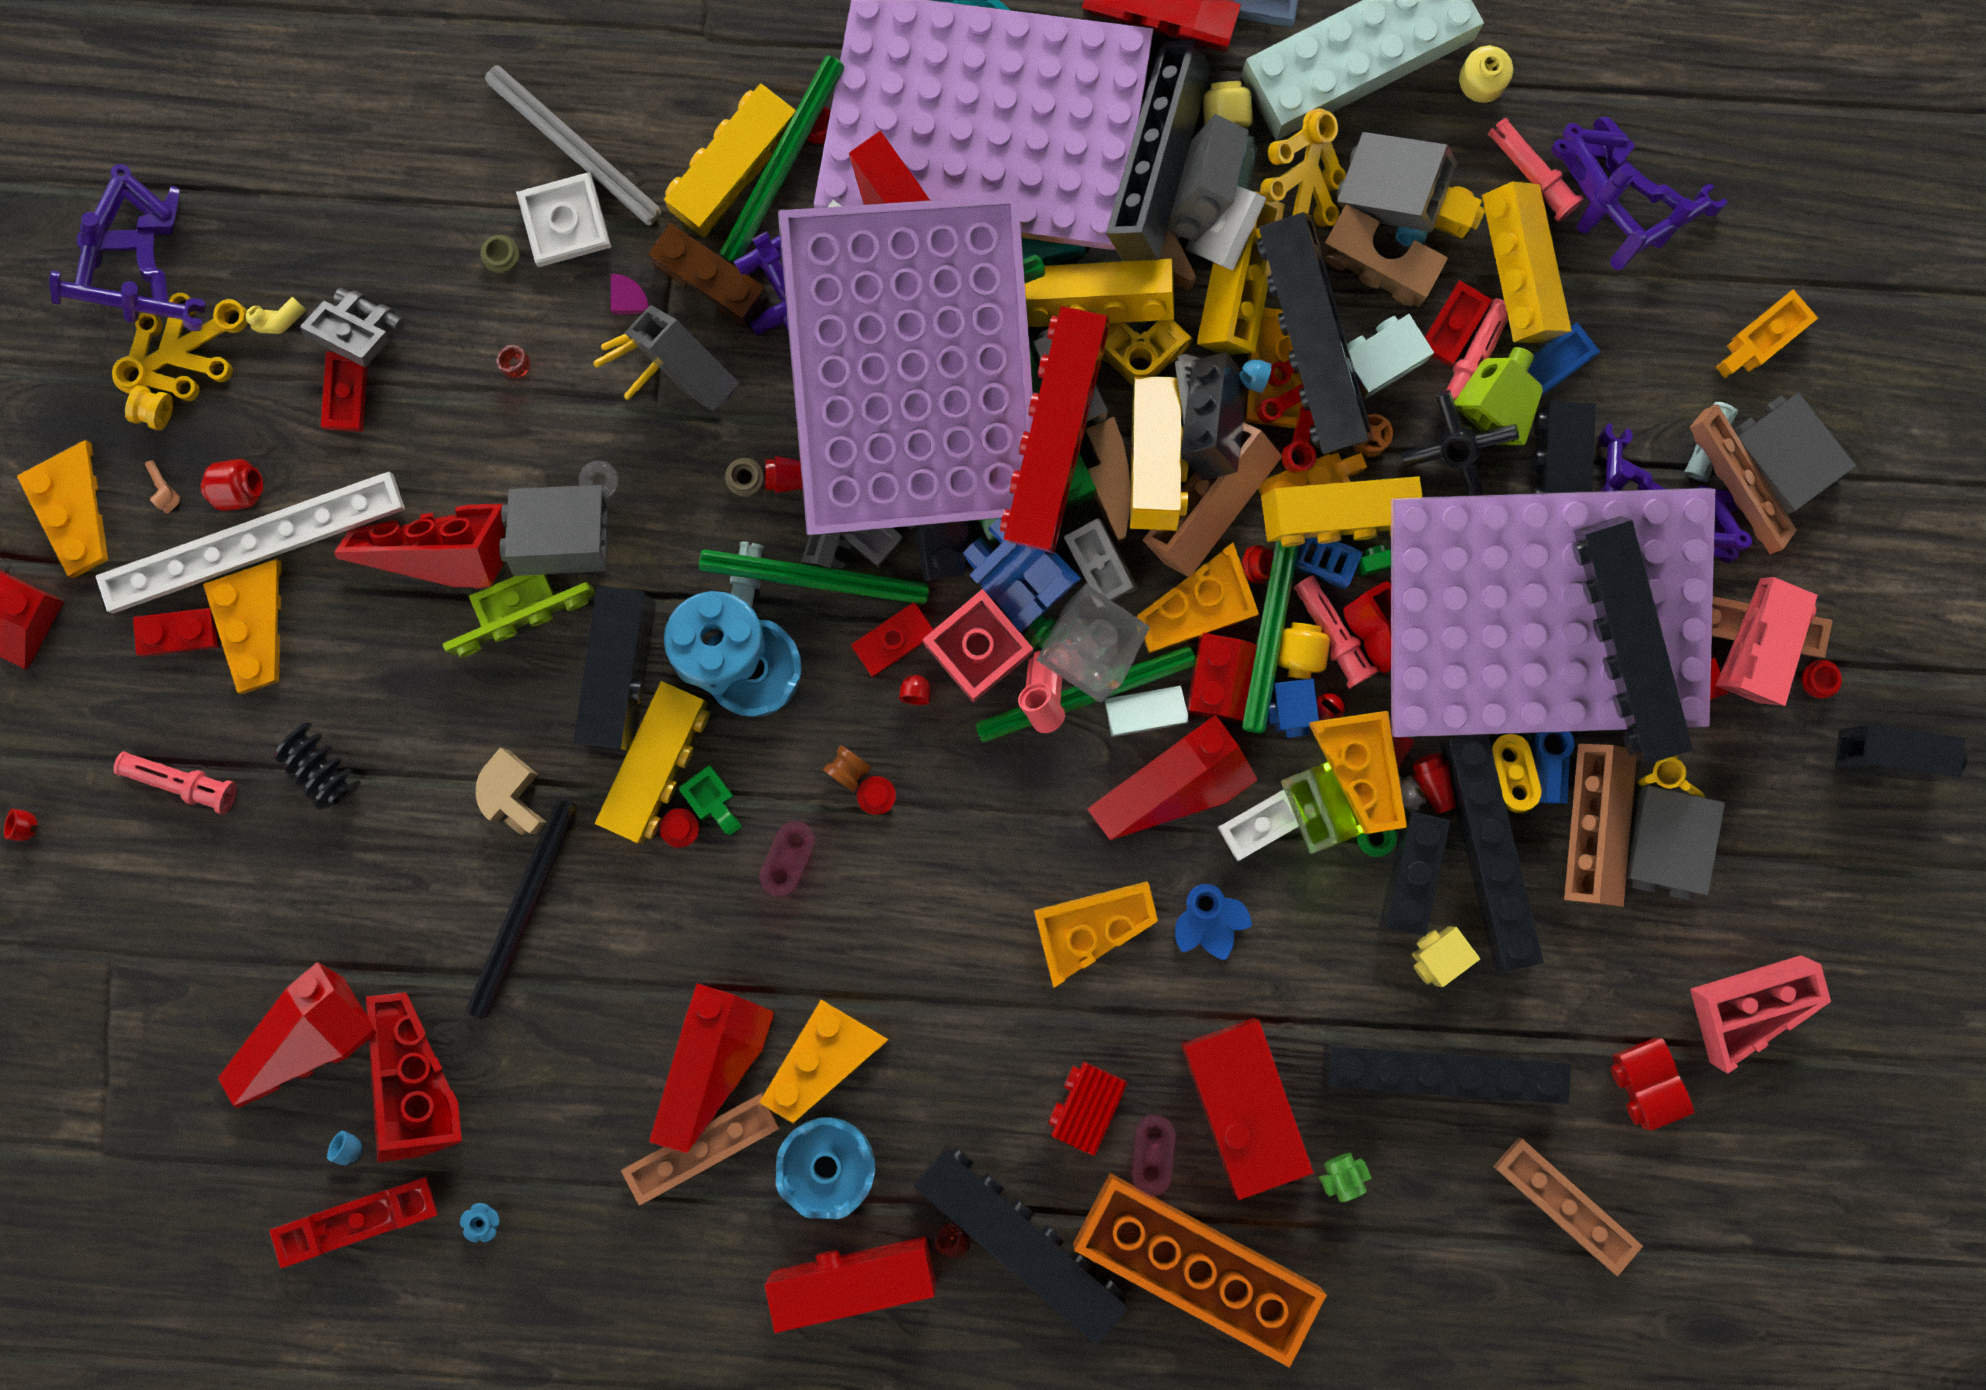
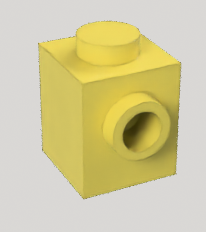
[1412,926,1480,987]

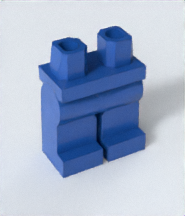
[963,518,1081,633]

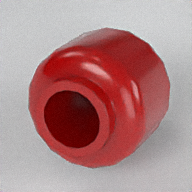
[200,459,263,512]

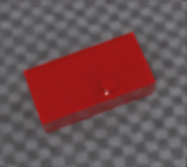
[1181,1018,1314,1200]
[764,1236,936,1333]

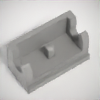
[1064,518,1139,606]

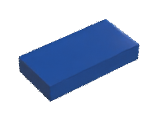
[1528,322,1600,397]

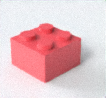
[922,589,1033,703]

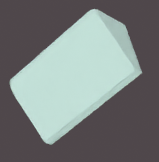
[1104,686,1189,737]

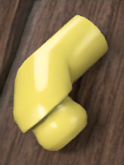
[245,297,306,334]

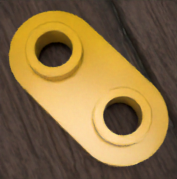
[1491,734,1542,813]

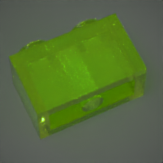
[1281,762,1364,854]

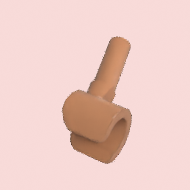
[145,460,181,514]

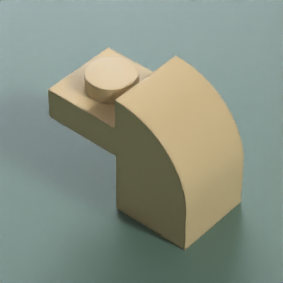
[476,747,546,835]

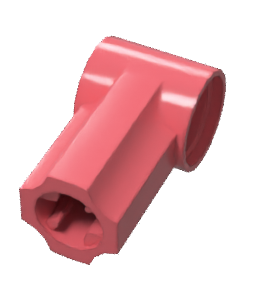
[1018,650,1065,733]

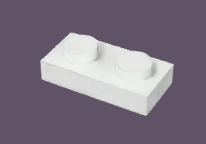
[1217,788,1306,861]

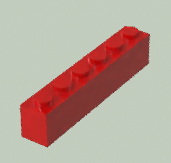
[1000,306,1111,554]

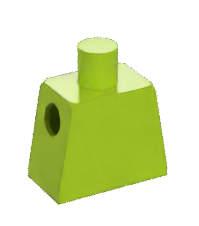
[1454,347,1543,445]

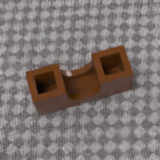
[648,223,769,330]

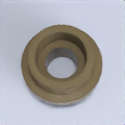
[725,458,764,497]

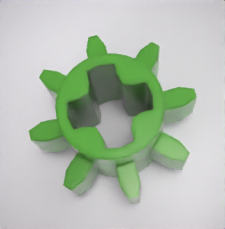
[1319,1153,1372,1202]

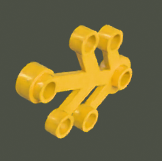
[1260,108,1346,227]
[112,292,248,401]

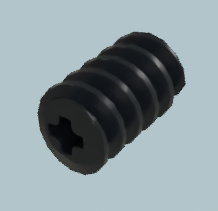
[274,722,361,810]

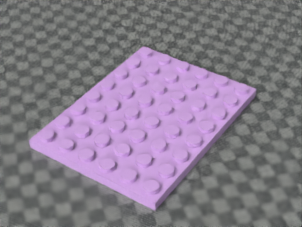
[814,0,1153,251]
[778,195,1033,535]
[1391,488,1715,737]

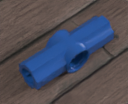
[1530,731,1575,804]

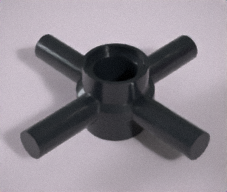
[1402,390,1519,496]

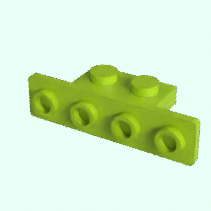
[443,574,596,657]

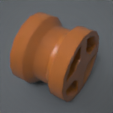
[1352,414,1393,458]
[823,745,872,793]

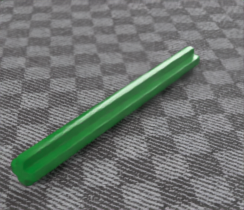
[720,55,844,264]
[1243,541,1299,733]
[698,550,929,604]
[976,646,1196,742]

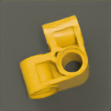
[1102,320,1193,385]

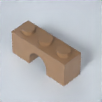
[1321,204,1448,307]

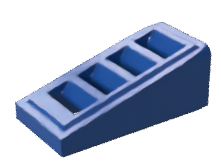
[1295,538,1363,590]

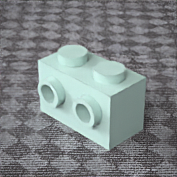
[1347,314,1434,401]

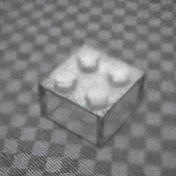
[1036,584,1150,703]

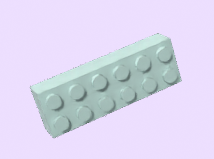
[1241,0,1484,141]

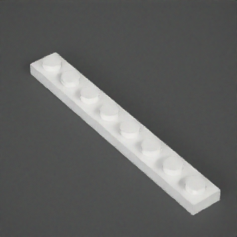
[96,472,405,614]

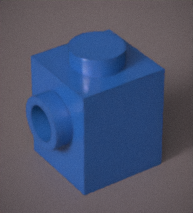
[1267,679,1319,738]

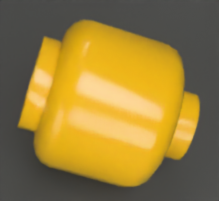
[1278,622,1330,680]

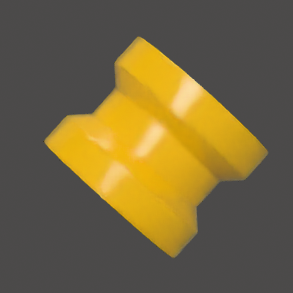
[125,385,173,431]

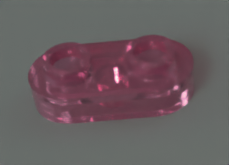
[759,821,816,896]
[1131,1114,1175,1196]

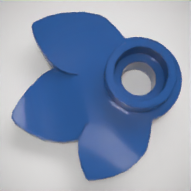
[1175,884,1252,960]

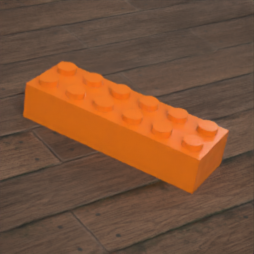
[1073,1173,1327,1368]

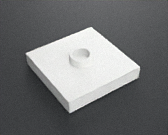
[516,172,611,267]
[1185,186,1266,270]

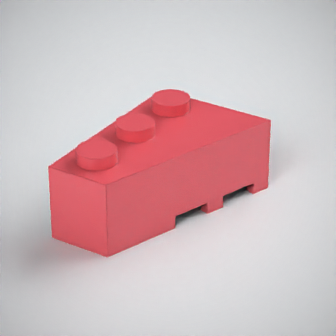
[1715,577,1818,706]
[1690,955,1831,1074]

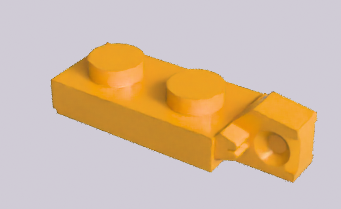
[1715,289,1818,379]
[1258,453,1367,496]

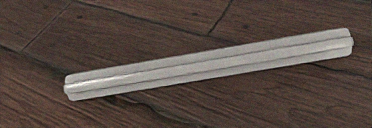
[485,65,661,225]

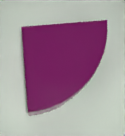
[611,274,650,314]

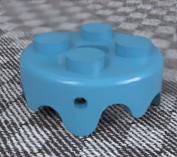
[664,591,766,694]
[707,620,802,717]
[776,1117,875,1220]

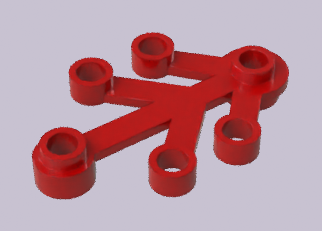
[1256,359,1316,474]

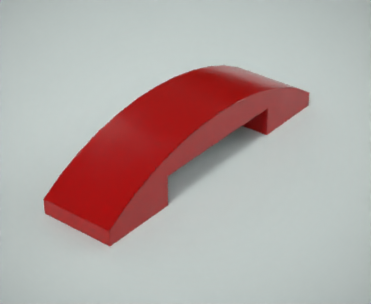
[269,1177,438,1269]

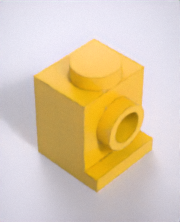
[1434,186,1485,239]

